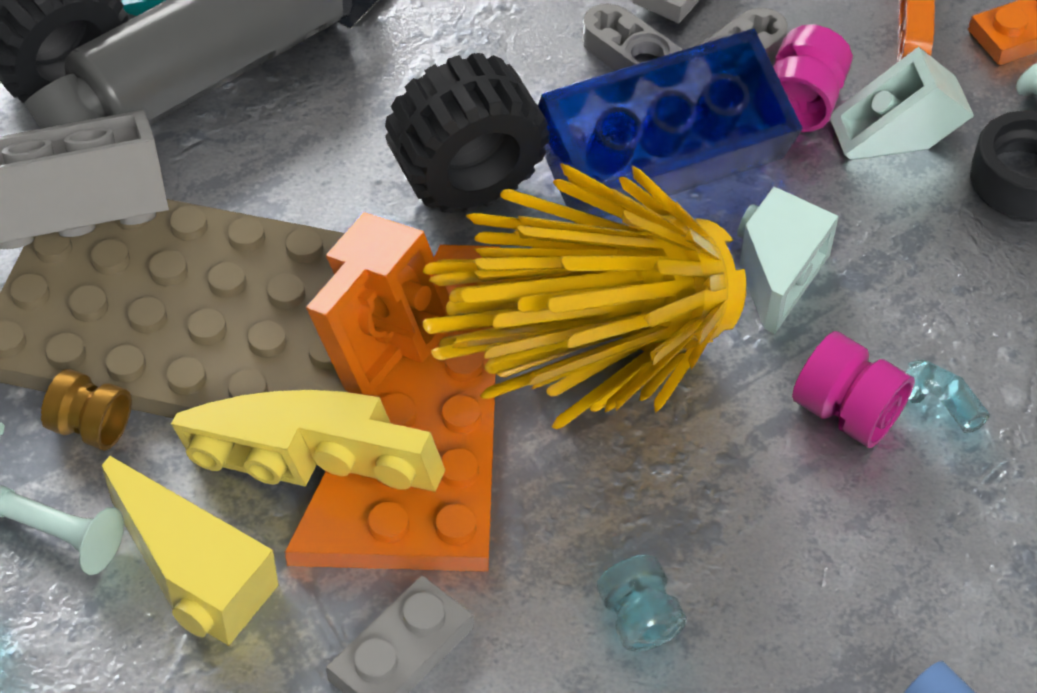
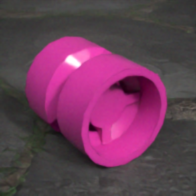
[760,25,853,132]
[792,331,915,448]

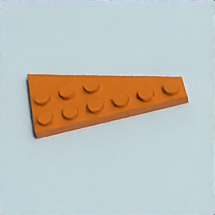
[285,244,500,572]

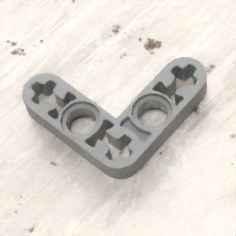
[582,4,788,116]

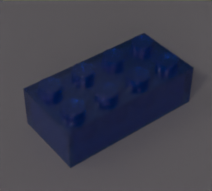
[537,28,803,223]

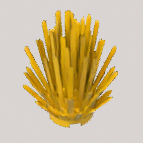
[423,163,746,429]

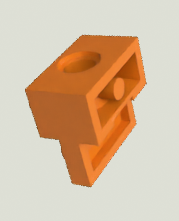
[306,212,450,396]

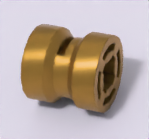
[41,368,132,451]

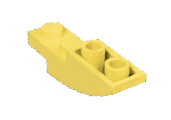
[171,390,445,492]

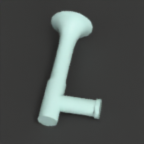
[0,422,124,575]

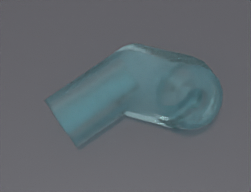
[905,359,990,433]

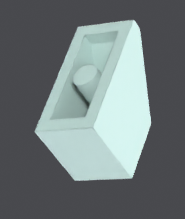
[830,47,974,160]
[737,187,839,334]

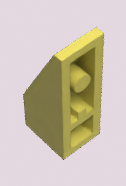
[102,456,279,646]

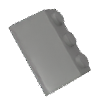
[0,110,169,249]

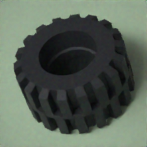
[0,0,129,104]
[385,53,550,213]

